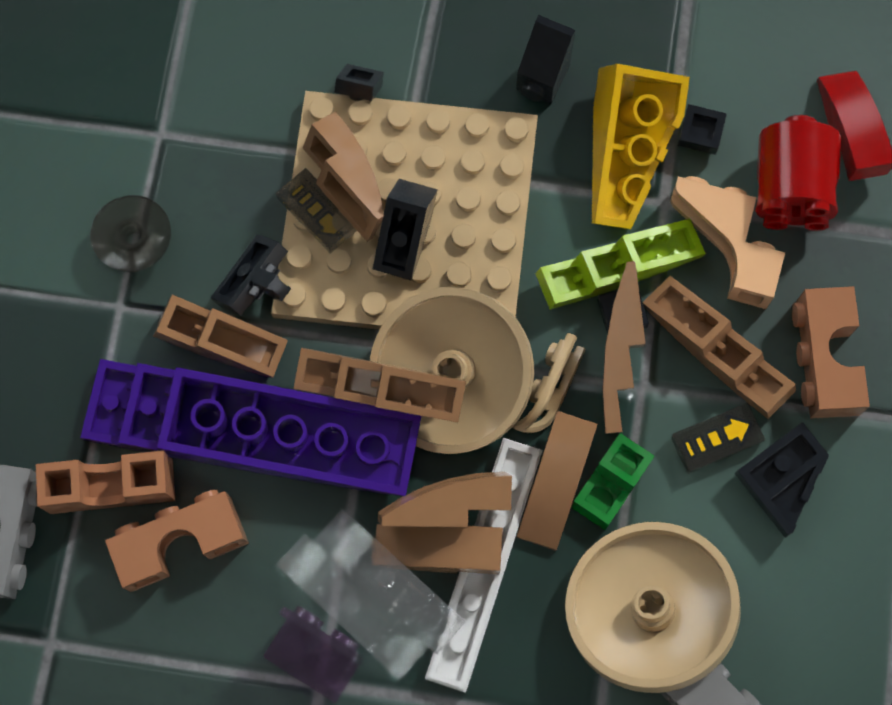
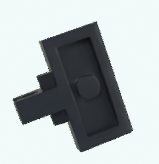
[210,234,291,316]

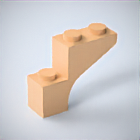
[671,176,785,309]

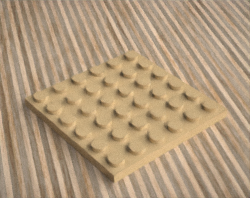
[271,91,538,330]

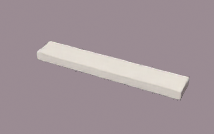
[425,438,543,693]

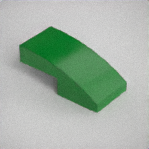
[571,433,655,530]

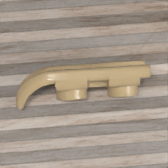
[513,333,586,433]

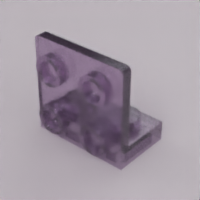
[263,605,364,704]

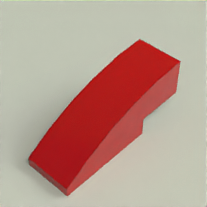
[817,71,892,181]

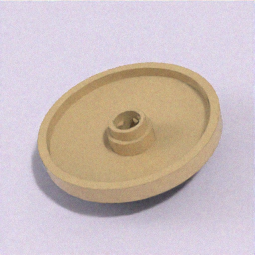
[370,287,534,454]
[565,522,741,693]

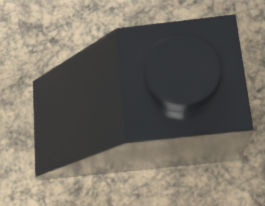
[516,15,575,104]
[372,179,438,280]

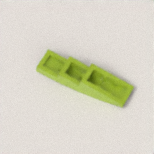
[535,219,706,310]

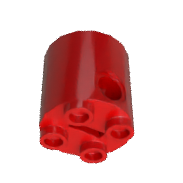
[755,115,841,231]

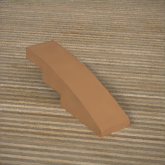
[602,261,646,434]
[643,276,796,419]
[293,348,466,423]

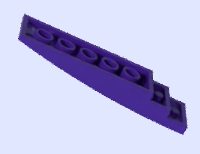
[80,359,422,497]

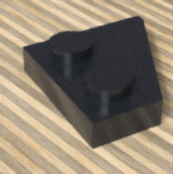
[735,422,829,538]

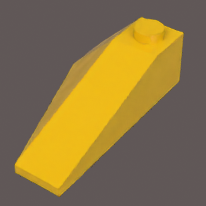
[592,64,690,229]

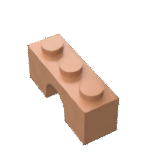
[792,286,870,419]
[36,451,175,514]
[105,490,249,592]

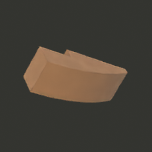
[303,112,384,242]
[153,294,288,378]
[517,411,598,551]
[378,472,512,527]
[373,524,503,575]

